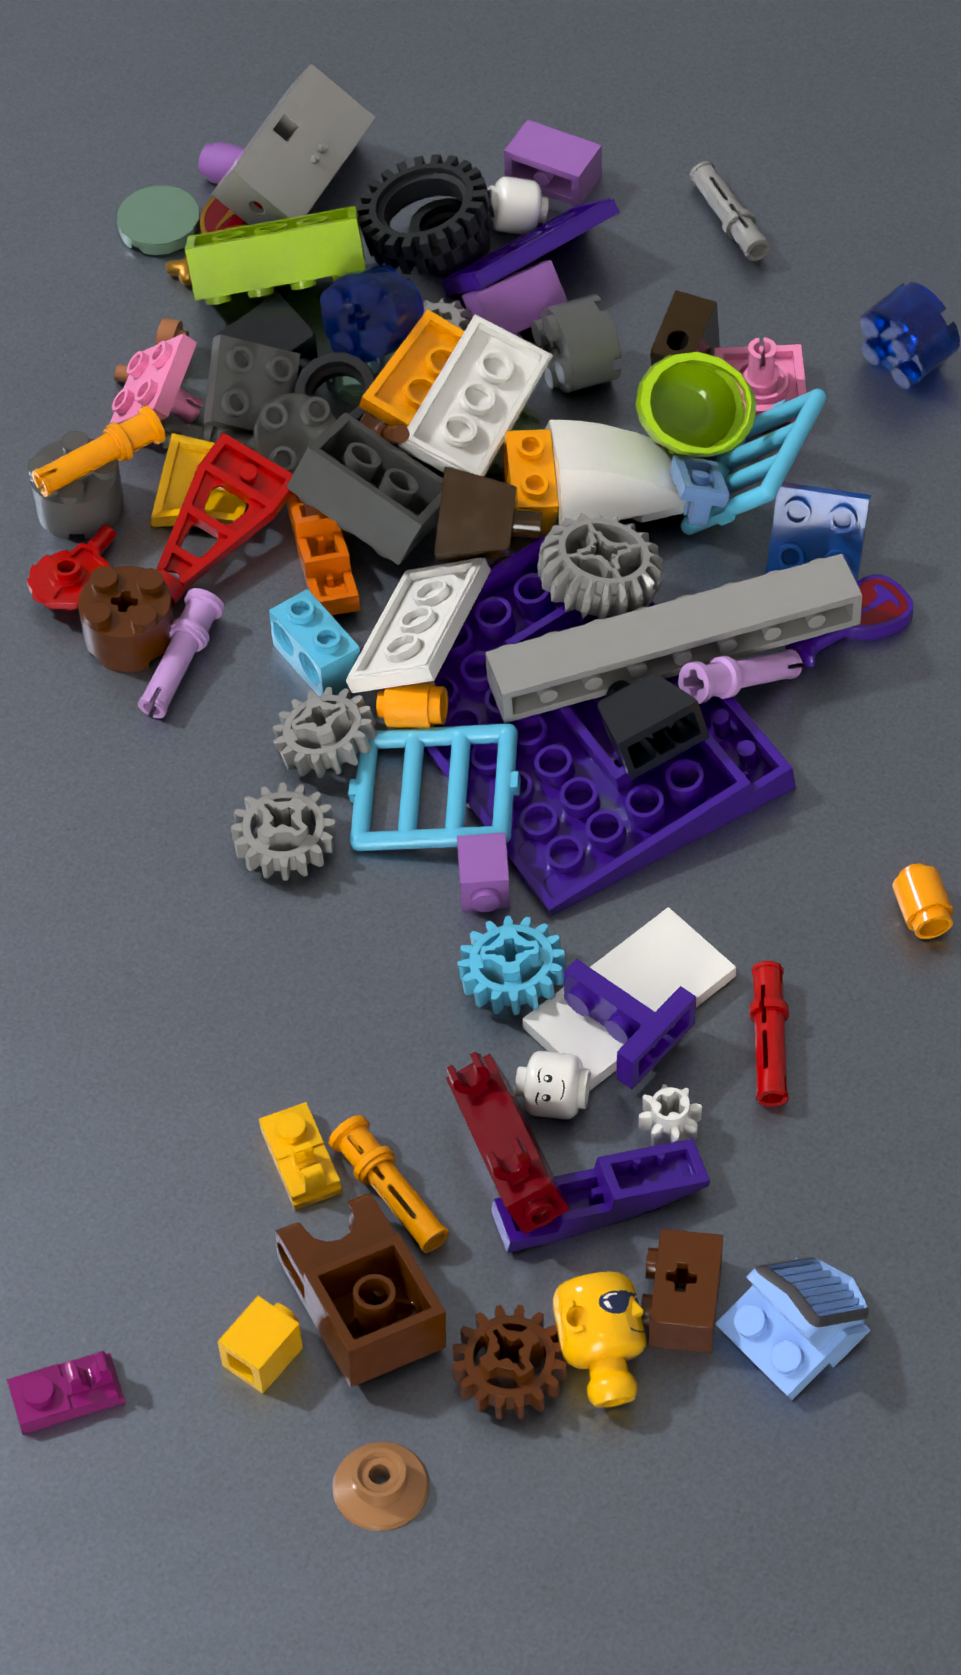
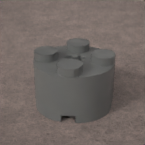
[531,294,621,393]
[28,431,124,539]

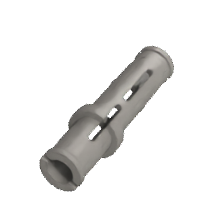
[690,161,770,261]

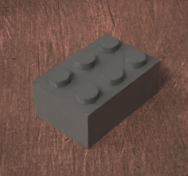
[286,412,443,565]

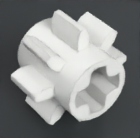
[639,1084,702,1146]

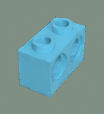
[269,589,360,696]

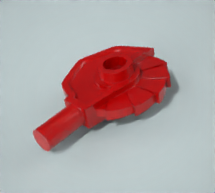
[26,525,116,611]

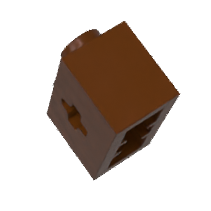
[641,1229,723,1353]

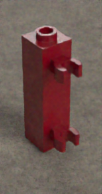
[446,1052,570,1235]

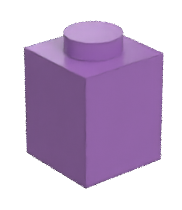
[457,833,510,912]

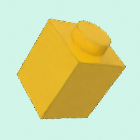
[218,1296,303,1394]

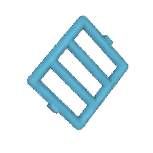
[681,389,827,535]
[348,724,521,851]

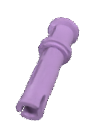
[138,588,225,718]
[678,649,802,704]

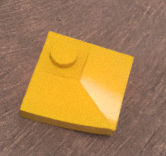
[150,433,247,527]

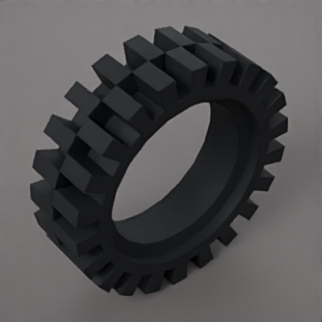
[357,154,495,275]

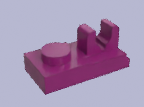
[6,1351,125,1435]

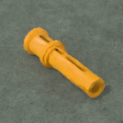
[32,405,166,497]
[328,1115,450,1253]

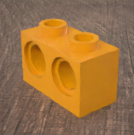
[502,429,559,535]

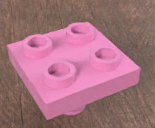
[110,333,203,424]
[714,338,807,422]

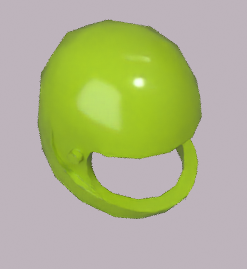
[635,352,756,458]

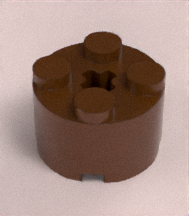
[78,566,174,672]

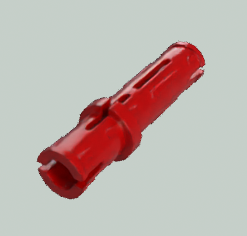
[749,961,789,1107]

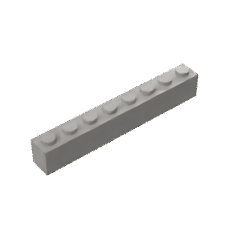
[485,554,862,723]

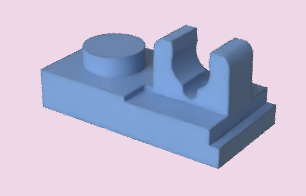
[670,454,730,527]

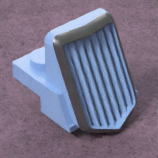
[715,1257,871,1401]

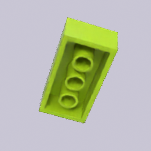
[185,206,366,305]

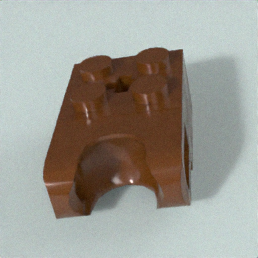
[275,1193,446,1388]

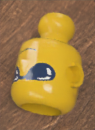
[552,1271,646,1408]

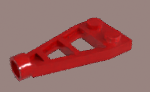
[157,433,293,607]

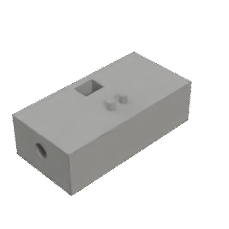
[211,64,376,225]

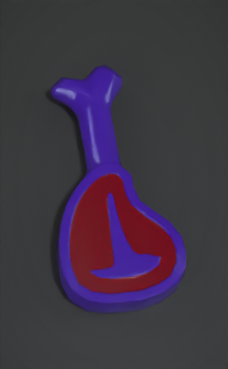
[785,574,914,668]

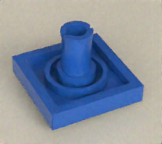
[766,482,871,583]

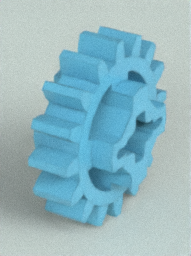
[457,916,566,1015]

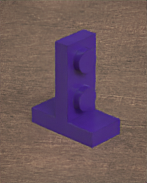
[564,958,696,1090]

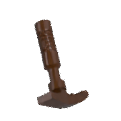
[359,411,432,467]

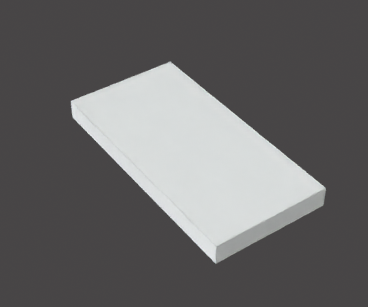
[397,314,553,477]
[346,558,491,693]
[523,907,736,1090]

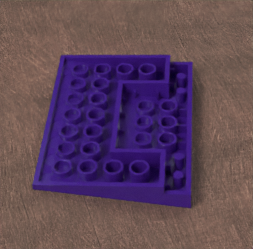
[360,535,796,916]

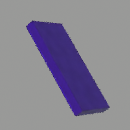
[441,198,620,296]

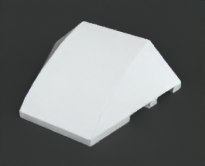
[545,420,686,525]

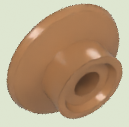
[332,1442,429,1531]

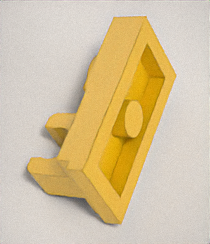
[259,1102,343,1210]

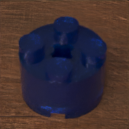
[320,265,424,361]
[860,282,960,389]

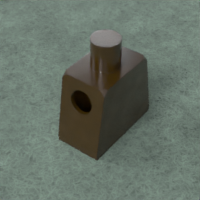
[650,290,720,366]
[434,467,543,562]

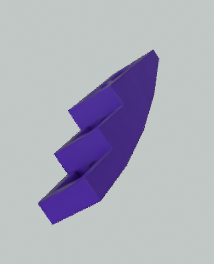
[491,1138,711,1253]

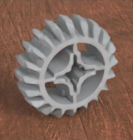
[537,513,663,619]

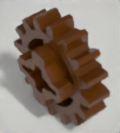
[452,1305,567,1420]

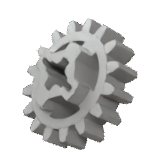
[272,687,377,778]
[231,782,337,880]

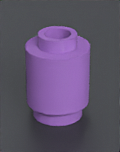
[198,141,245,184]

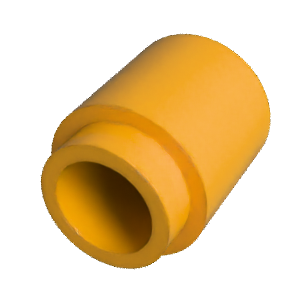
[376,681,448,728]
[892,863,954,939]

